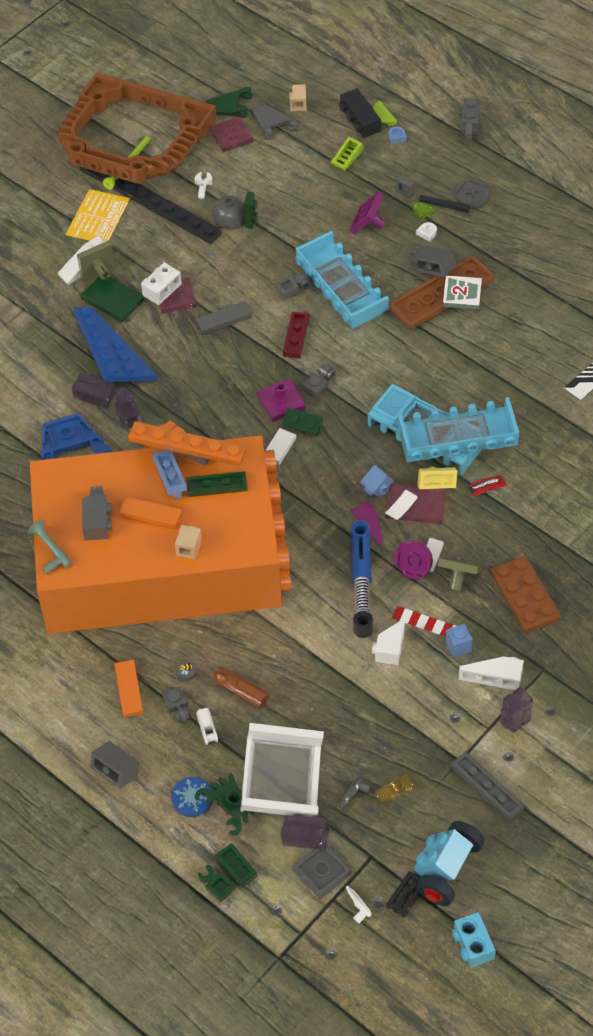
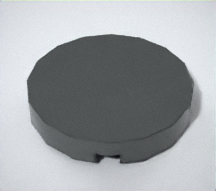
[455,179,489,208]

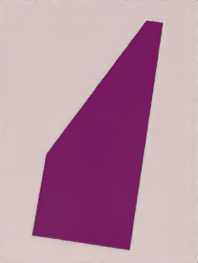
[351,501,384,547]

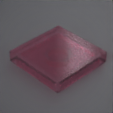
[210,117,254,152]
[159,277,196,314]

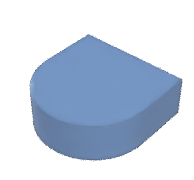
[388,127,407,144]

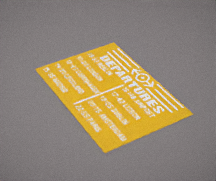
[65,189,130,242]

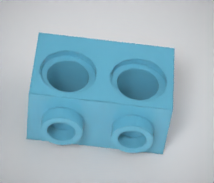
[452,912,496,968]

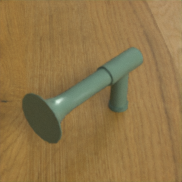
[28,519,72,574]

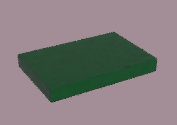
[80,274,144,322]

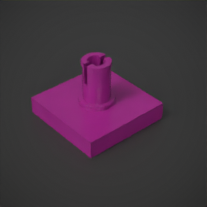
[349,191,386,234]
[257,379,306,422]

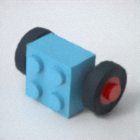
[413,821,485,906]

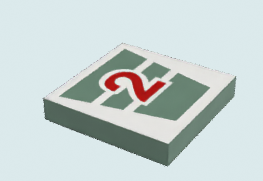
[443,276,482,309]

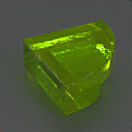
[411,203,435,219]

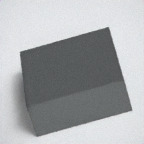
[396,175,414,199]

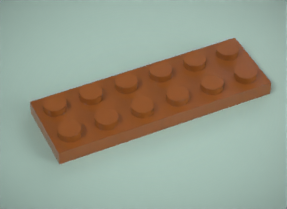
[389,255,495,330]

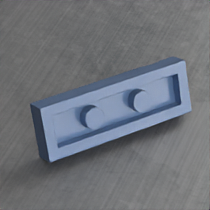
[152,450,187,499]

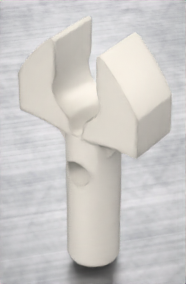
[195,172,213,199]

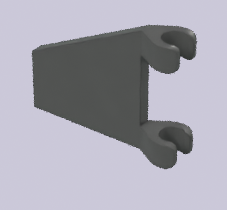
[251,104,297,139]

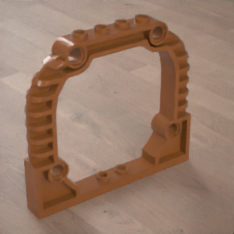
[59,72,216,183]

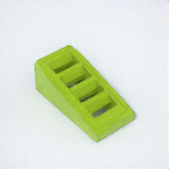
[331,136,364,171]

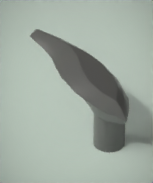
[339,777,371,808]

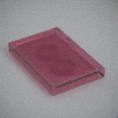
[385,484,447,524]

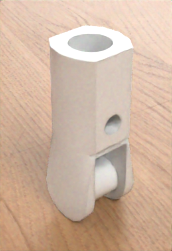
[196,708,218,745]

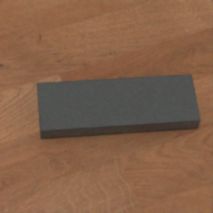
[195,301,252,335]

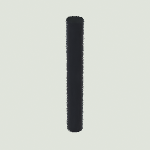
[419,195,470,213]

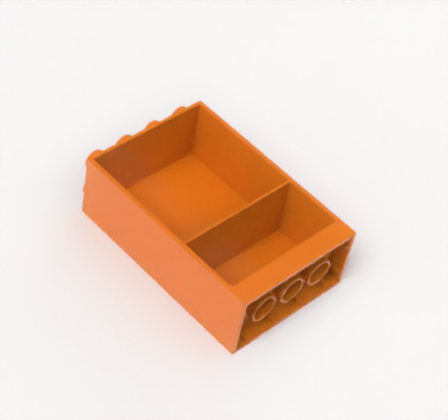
[30,435,291,634]

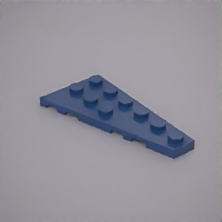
[74,307,157,382]

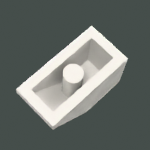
[372,621,405,665]

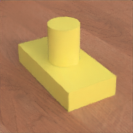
[417,466,457,489]

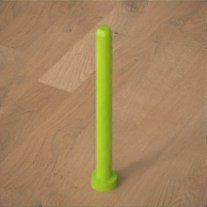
[103,136,151,190]

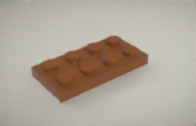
[490,556,561,634]

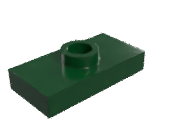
[215,843,258,889]

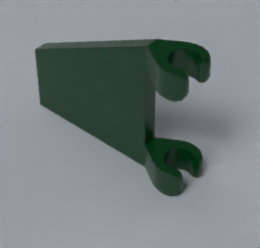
[205,87,252,118]

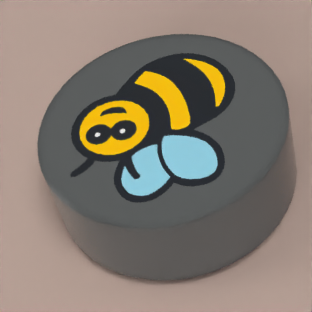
[176,660,196,681]

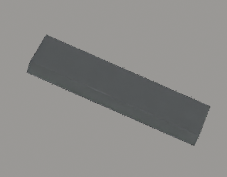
[451,751,525,822]

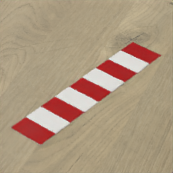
[392,606,469,637]

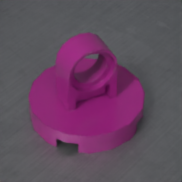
[394,540,433,579]

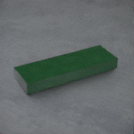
[186,471,247,497]

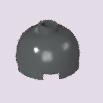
[213,196,245,230]

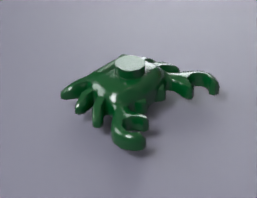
[195,773,255,836]

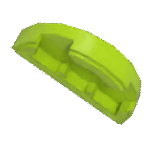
[372,101,397,126]

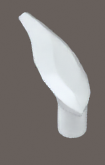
[346,886,371,924]

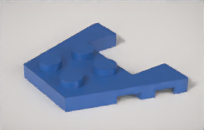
[41,413,112,460]

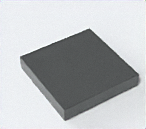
[292,841,352,899]

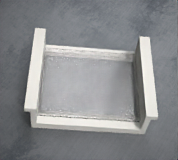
[240,723,324,821]

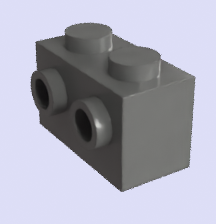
[90,741,139,789]

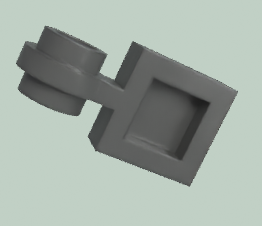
[162,686,189,723]

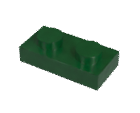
[244,192,258,229]
[282,407,323,435]

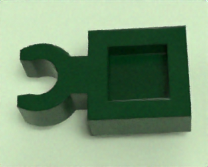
[198,865,236,903]

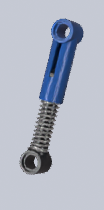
[351,521,373,638]

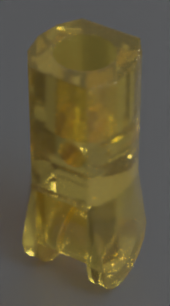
[375,775,415,803]

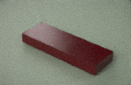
[283,312,310,359]

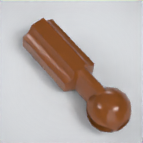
[213,667,269,709]

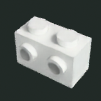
[141,263,182,305]

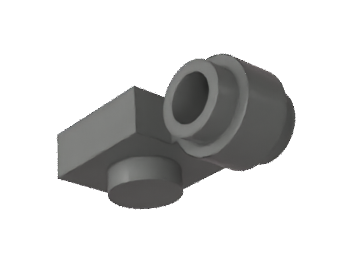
[275,273,311,299]
[302,364,336,397]

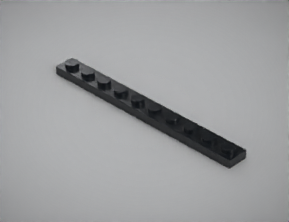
[80,167,222,244]

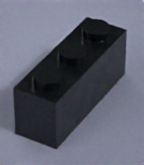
[339,88,381,138]

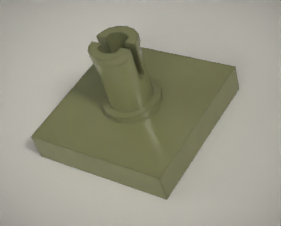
[77,241,115,282]
[438,558,481,591]

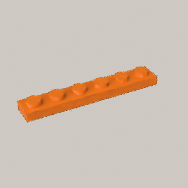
[128,422,247,466]

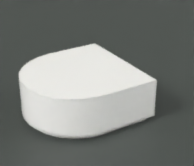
[416,222,437,242]

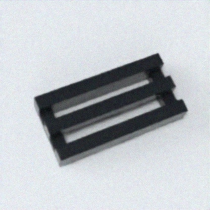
[386,871,421,918]

